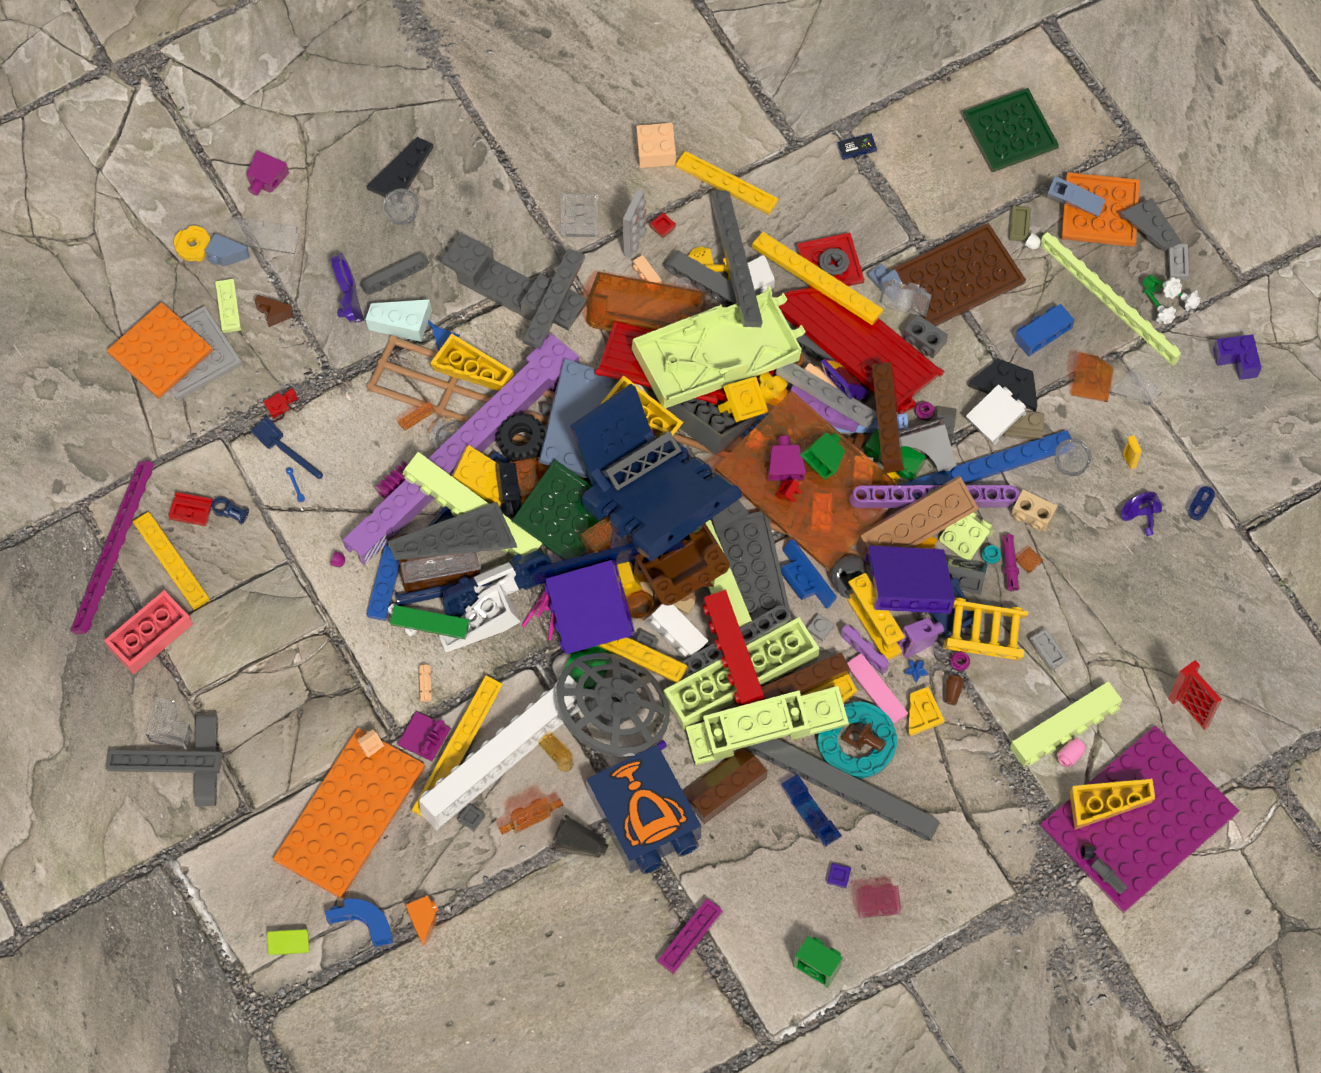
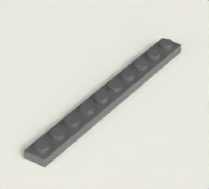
[710,191,763,328]

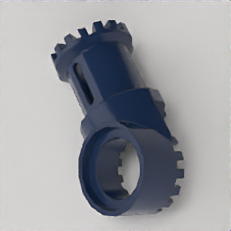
[212,497,249,525]

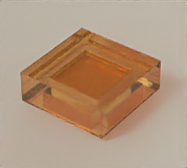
[1016,547,1043,574]

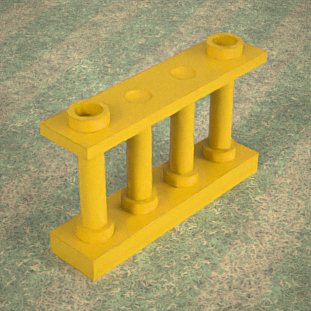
[846,573,905,661]
[943,598,1028,661]

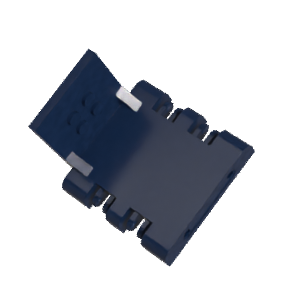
[570,383,742,561]

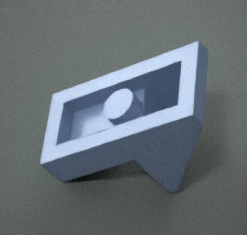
[868,263,905,302]

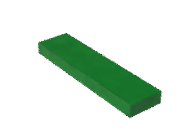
[390,605,470,640]

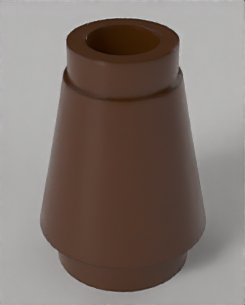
[945,675,965,705]

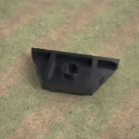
[968,359,1038,412]

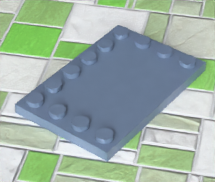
[538,359,619,479]

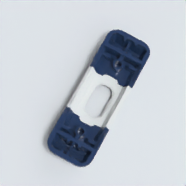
[443,550,554,618]

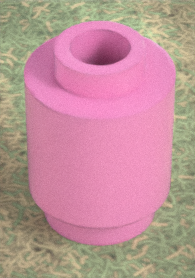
[1057,738,1086,767]

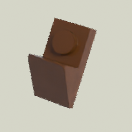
[255,295,294,327]

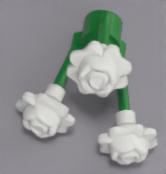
[1142,275,1201,324]

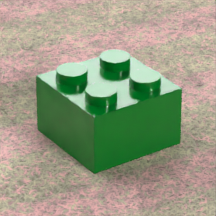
[794,936,843,988]

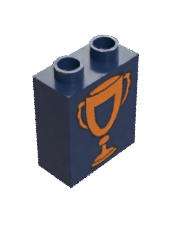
[586,745,702,874]

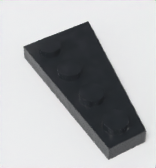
[367,137,434,203]

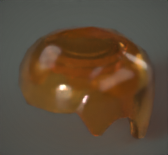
[627,590,655,620]

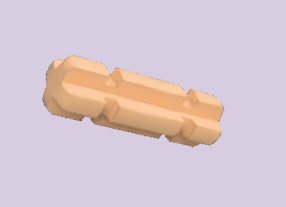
[419,664,432,702]

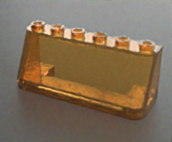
[586,272,706,331]

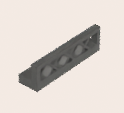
[601,431,681,490]

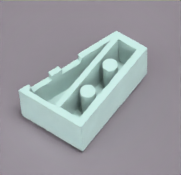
[365,299,432,342]

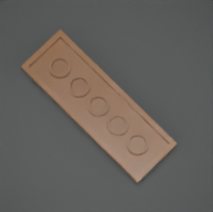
[859,475,979,548]

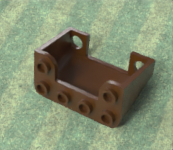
[634,523,730,606]

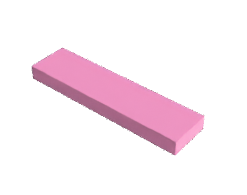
[847,653,908,725]

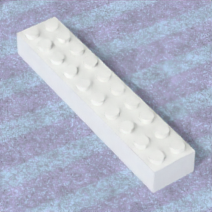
[419,675,585,831]

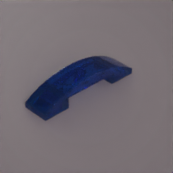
[781,774,842,847]

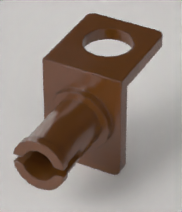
[842,722,886,752]

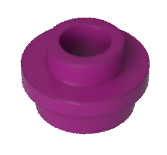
[916,402,935,420]
[950,652,970,671]

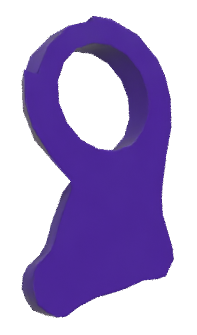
[331,253,364,323]

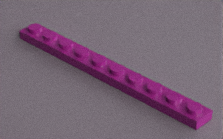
[70,460,154,635]

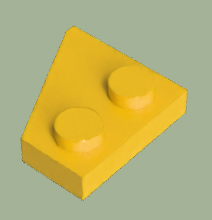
[908,687,945,737]

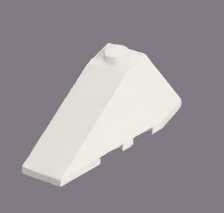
[439,583,521,652]

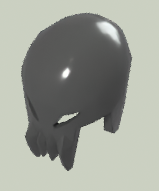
[831,555,867,599]

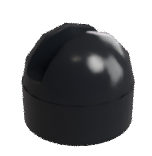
[1081,843,1097,860]

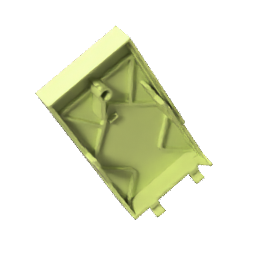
[632,286,805,409]

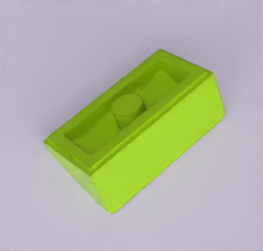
[267,929,309,955]

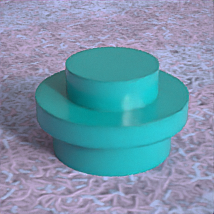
[982,545,1001,564]

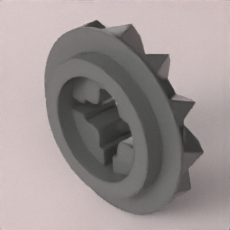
[819,249,849,277]

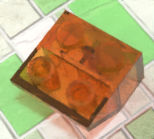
[514,457,549,505]

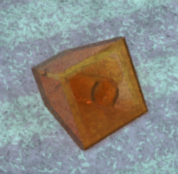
[1071,352,1114,403]

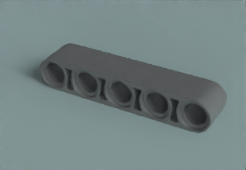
[194,713,218,807]

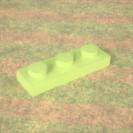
[215,279,241,333]

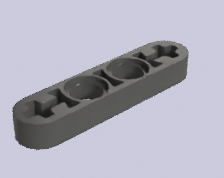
[361,253,429,295]

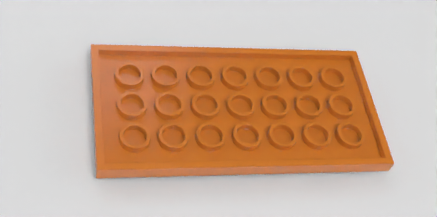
[273,728,426,900]

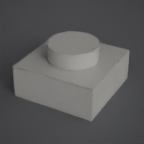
[807,614,834,642]

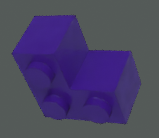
[1213,334,1262,380]

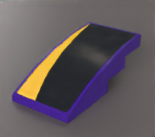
[821,359,870,402]

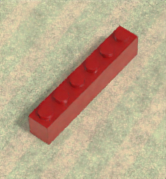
[703,589,765,706]

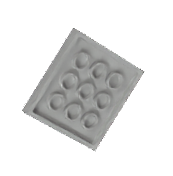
[170,306,242,401]

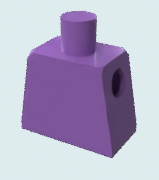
[897,618,944,659]

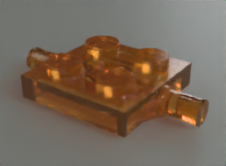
[499,797,563,835]

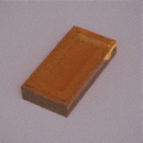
[397,402,436,431]

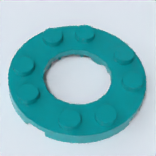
[818,702,897,779]

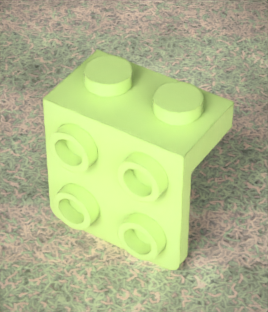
[939,512,995,560]

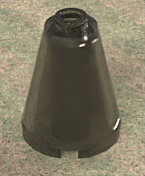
[550,813,608,858]

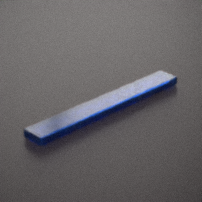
[530,540,684,585]

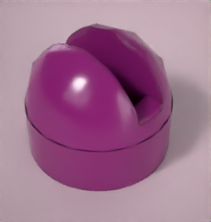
[330,551,345,567]

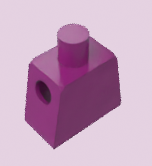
[247,150,289,196]
[767,436,806,481]

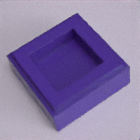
[827,863,851,889]

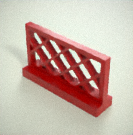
[1168,660,1222,730]

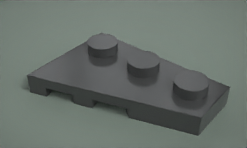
[1120,198,1181,251]

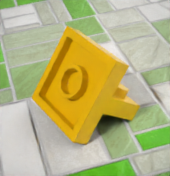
[718,377,768,422]

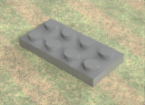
[623,189,647,258]

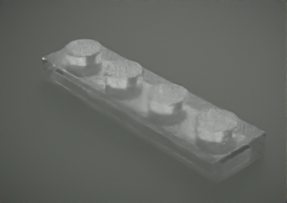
[401,552,481,583]

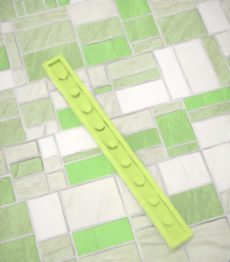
[1041,232,1181,366]

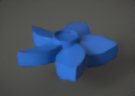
[905,660,928,682]

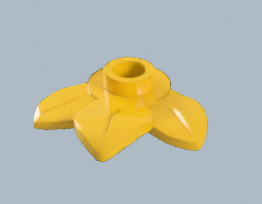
[759,372,788,401]

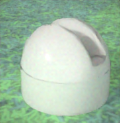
[1025,233,1040,249]

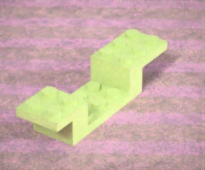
[686,686,849,766]

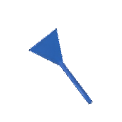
[428,320,460,351]

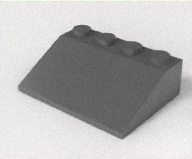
[666,398,756,455]

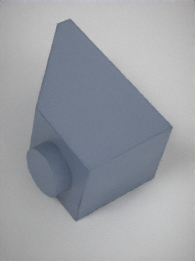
[205,233,250,267]

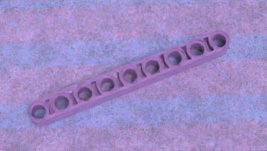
[849,485,1020,508]

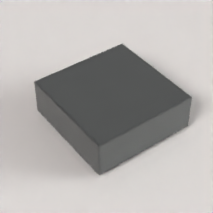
[457,804,485,832]

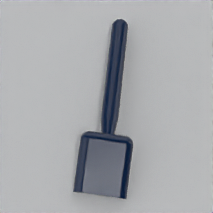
[250,417,323,479]

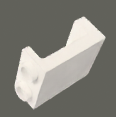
[966,384,1026,446]

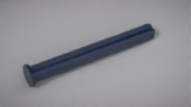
[395,581,492,606]

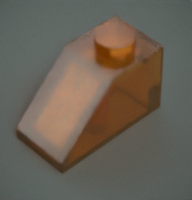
[581,517,614,559]

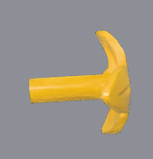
[705,258,731,281]

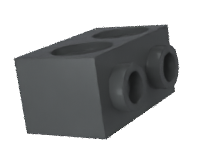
[903,314,948,358]

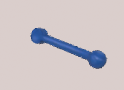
[286,467,305,503]

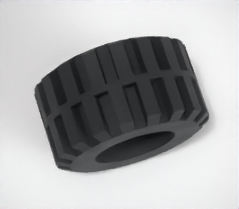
[497,413,545,465]

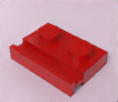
[168,492,213,526]

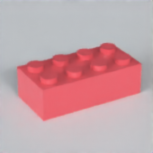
[104,590,193,675]

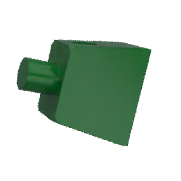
[800,433,845,480]

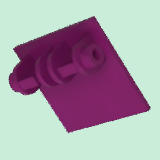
[397,711,451,762]

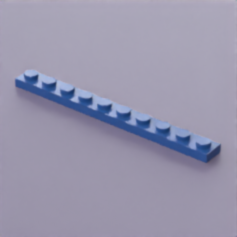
[893,430,1075,500]

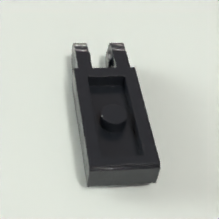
[496,463,521,516]

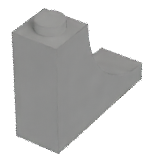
[900,418,957,471]

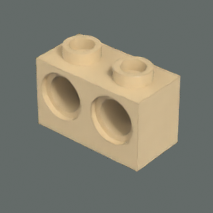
[1011,490,1058,532]

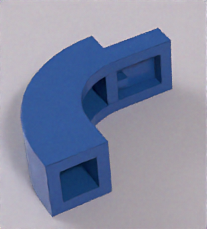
[325,899,394,947]

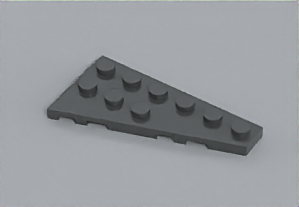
[388,502,517,560]

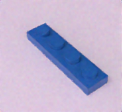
[367,545,400,621]

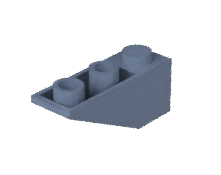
[1047,176,1106,217]

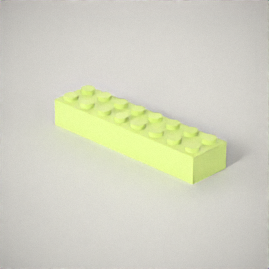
[664,617,819,730]

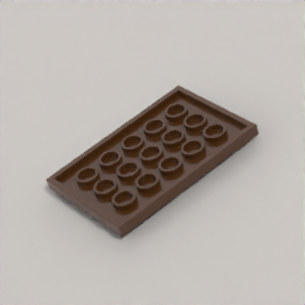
[893,223,1026,326]

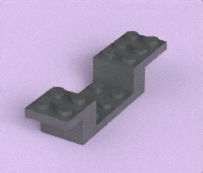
[442,233,588,331]

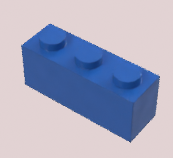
[1015,304,1075,357]

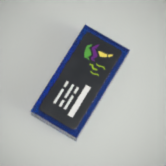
[837,133,877,160]

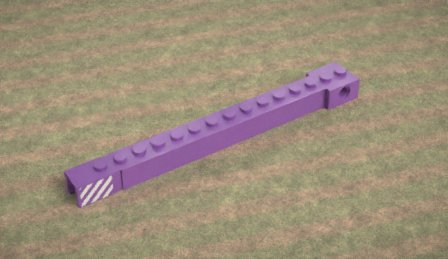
[343,334,580,565]

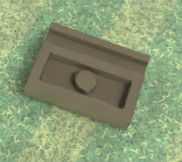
[1004,411,1045,440]

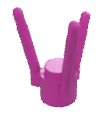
[522,591,556,641]

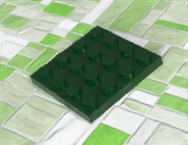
[962,88,1059,173]
[511,460,608,566]

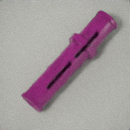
[1002,534,1020,592]

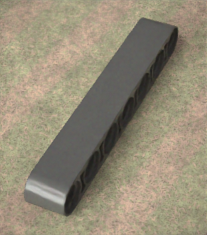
[674,605,791,684]

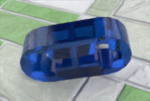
[1188,486,1215,521]

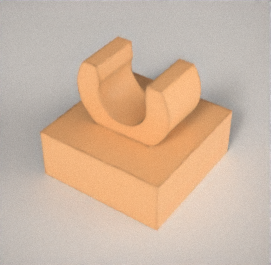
[357,729,384,757]

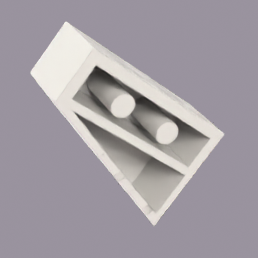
[644,603,708,659]

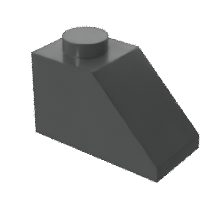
[936,406,957,444]

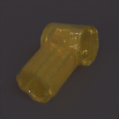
[539,733,574,772]

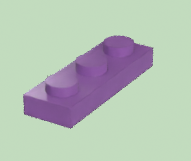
[841,624,889,675]

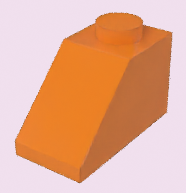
[406,895,439,946]

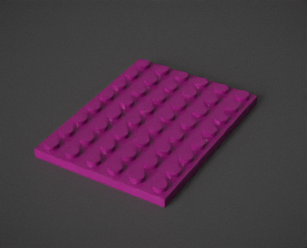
[1040,725,1239,914]

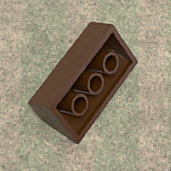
[683,748,768,824]

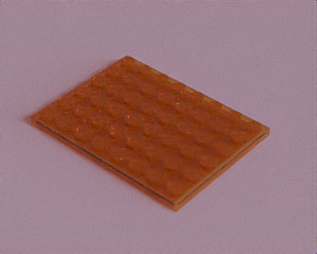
[715,391,900,572]

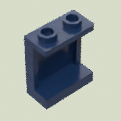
[930,577,974,639]

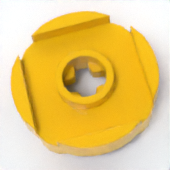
[174,226,211,262]

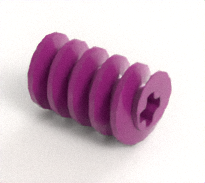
[374,461,408,499]

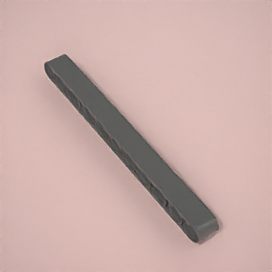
[665,251,836,362]
[743,739,940,841]

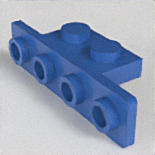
[781,539,837,609]

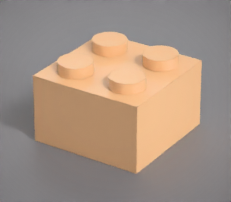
[636,123,676,168]

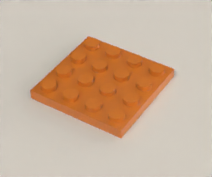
[1061,172,1140,247]
[107,302,213,400]

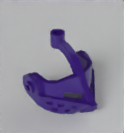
[1121,491,1162,536]

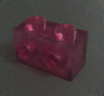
[857,883,901,918]

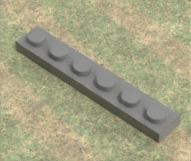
[776,363,878,428]

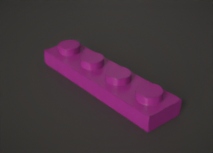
[658,899,723,975]

